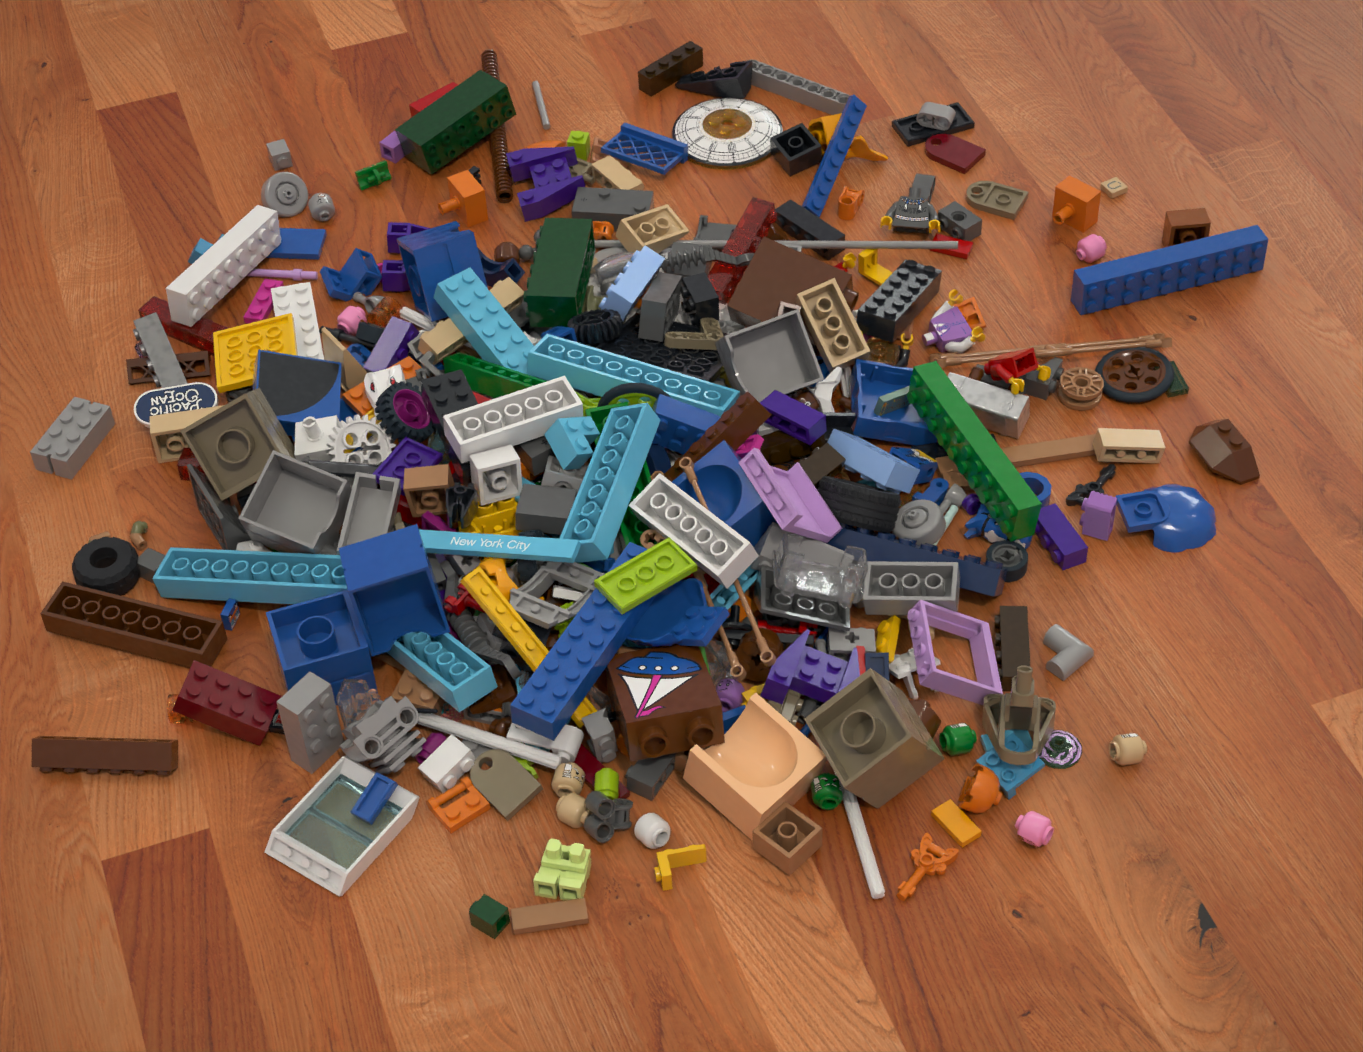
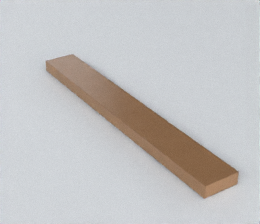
[935,434,1096,478]

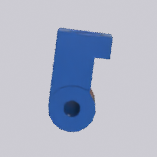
[912,478,949,506]

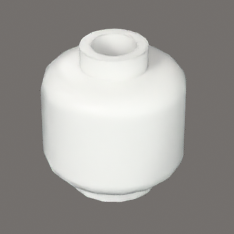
[634,813,671,849]

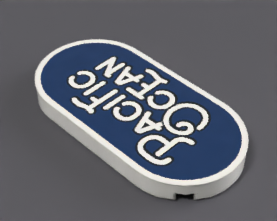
[134,382,218,428]

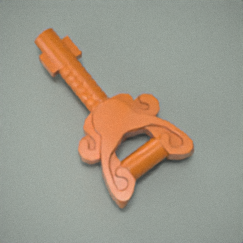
[897,833,959,901]

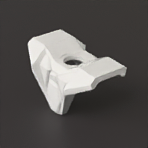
[794,367,842,412]

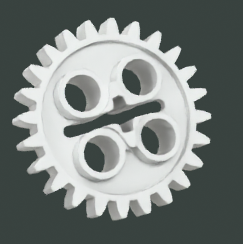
[326,414,396,482]

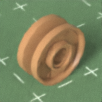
[1058,367,1104,411]

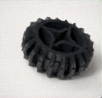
[567,308,623,345]

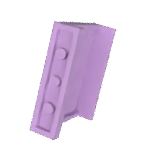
[739,448,842,543]

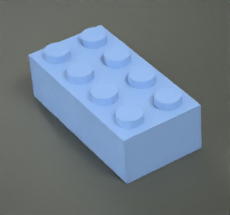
[598,246,665,321]
[827,429,920,494]

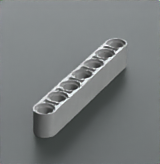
[747,59,850,115]

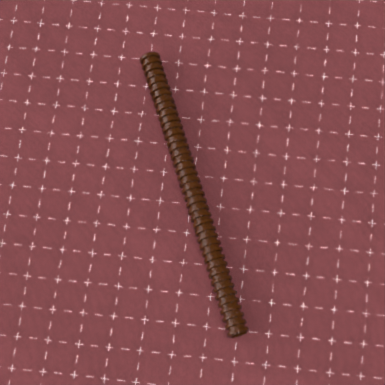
[481,49,513,203]

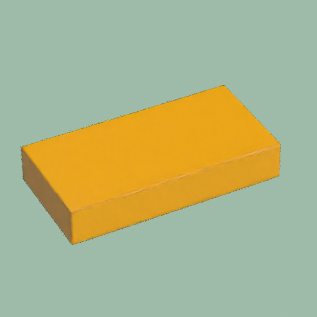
[931,799,982,848]

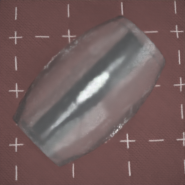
[592,252,635,288]

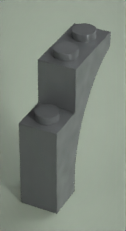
[976,357,1064,400]

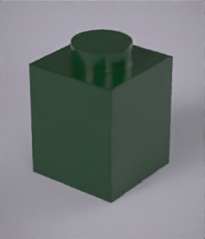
[469,894,510,939]

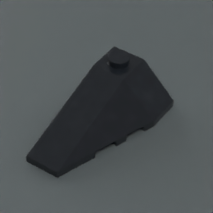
[675,60,753,99]

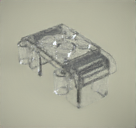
[773,533,868,608]

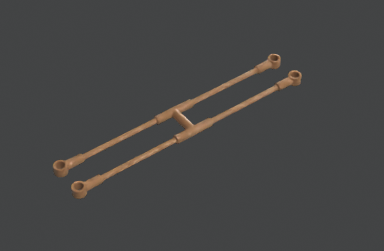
[930,333,1172,368]
[651,457,776,681]

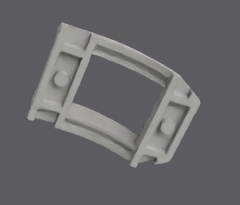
[510,561,604,629]

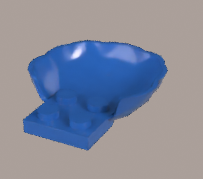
[1116,484,1216,553]
[627,578,729,647]

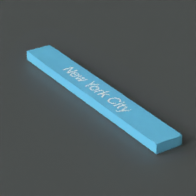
[419,530,581,563]

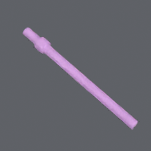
[247,269,318,281]

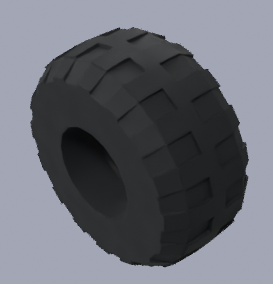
[72,537,141,596]

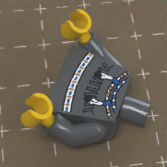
[880,187,941,234]

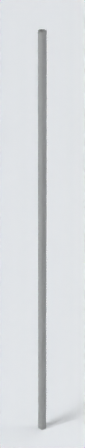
[595,240,958,249]

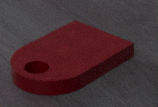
[925,134,986,174]

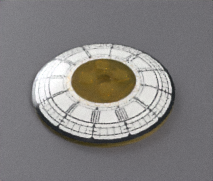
[672,98,783,170]

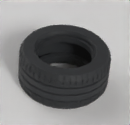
[817,476,901,533]

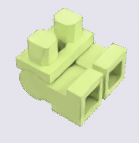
[533,839,591,901]

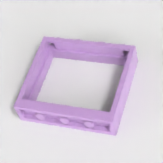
[907,599,1003,705]

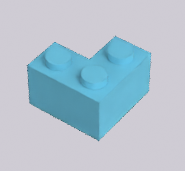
[544,416,600,470]

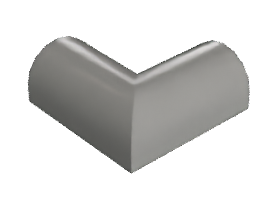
[1043,624,1094,681]

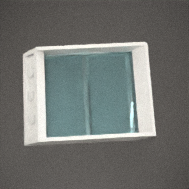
[265,756,420,896]

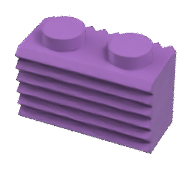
[1079,491,1117,541]

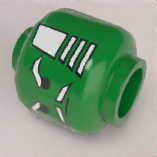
[939,723,977,756]
[811,773,843,810]

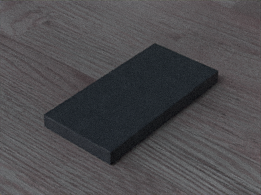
[892,102,975,147]

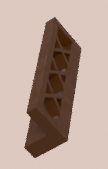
[126,351,211,384]

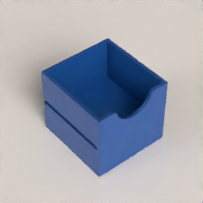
[397,221,488,322]
[339,524,450,656]
[266,590,378,706]

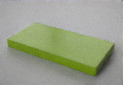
[594,537,697,614]

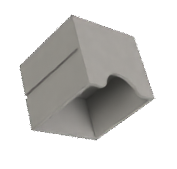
[715,309,824,403]
[238,450,352,554]

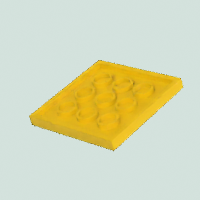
[213,313,298,393]

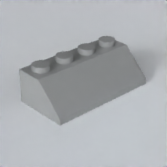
[750,522,854,583]

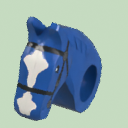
[964,472,1051,549]

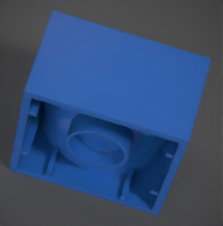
[672,440,778,547]

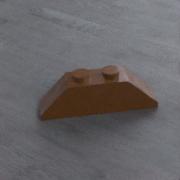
[1189,419,1260,485]

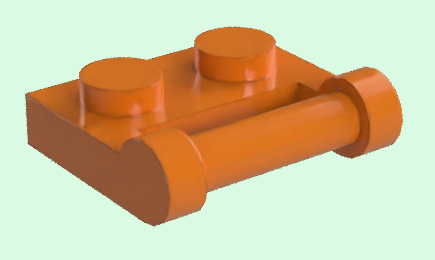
[426,776,491,834]

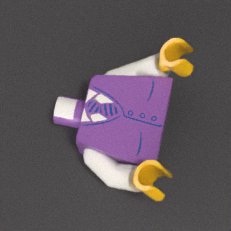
[922,289,985,354]

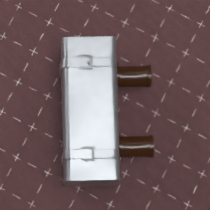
[948,367,1030,439]

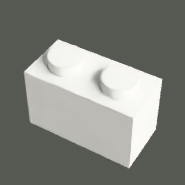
[418,734,476,793]

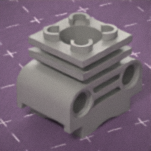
[339,696,427,775]

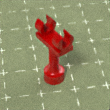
[443,583,492,621]
[757,619,818,643]

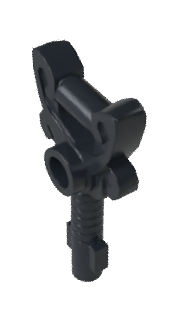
[1066,464,1116,506]

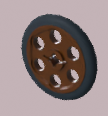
[1095,347,1174,403]

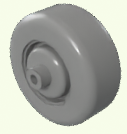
[261,172,308,217]
[892,499,946,545]

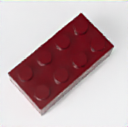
[172,660,281,746]

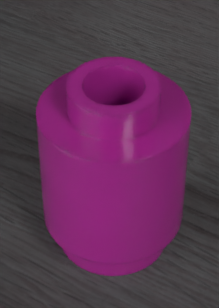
[415,733,447,765]

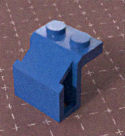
[320,248,382,301]

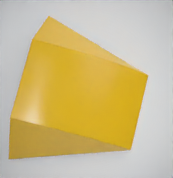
[458,497,523,536]

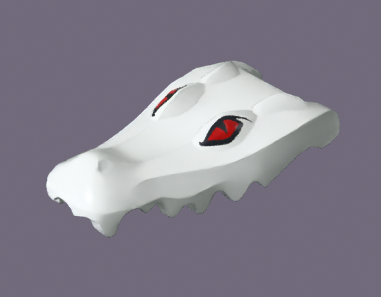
[364,364,406,419]

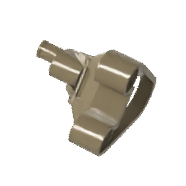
[982,665,1056,765]

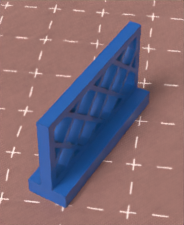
[601,123,688,175]

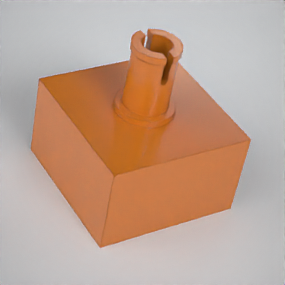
[438,170,488,228]
[1052,175,1101,233]

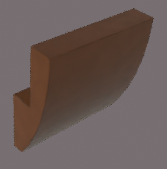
[469,664,517,714]

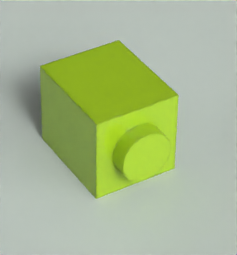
[567,131,591,161]

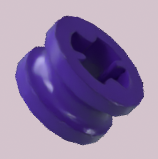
[962,493,982,515]

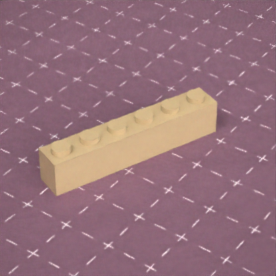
[418,277,524,365]

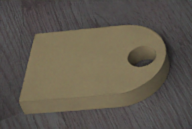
[966,181,1029,220]
[470,749,543,821]

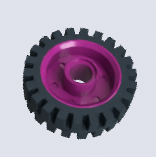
[375,381,436,443]

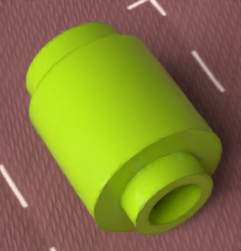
[594,768,619,805]

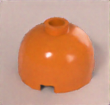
[958,763,1002,813]

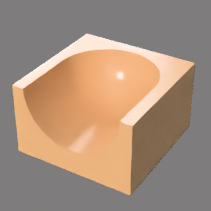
[683,693,826,841]

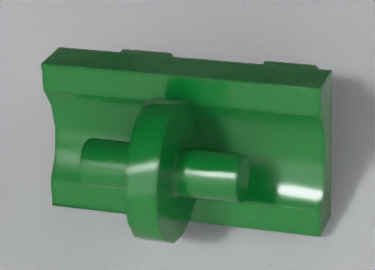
[355,160,392,190]

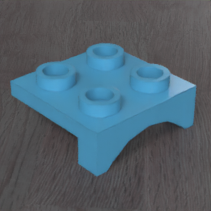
[976,733,1045,800]

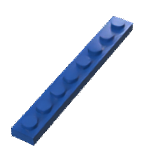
[802,94,867,217]

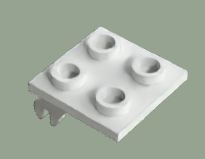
[889,648,941,700]

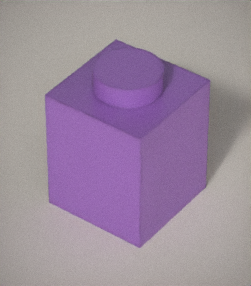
[379,131,405,164]

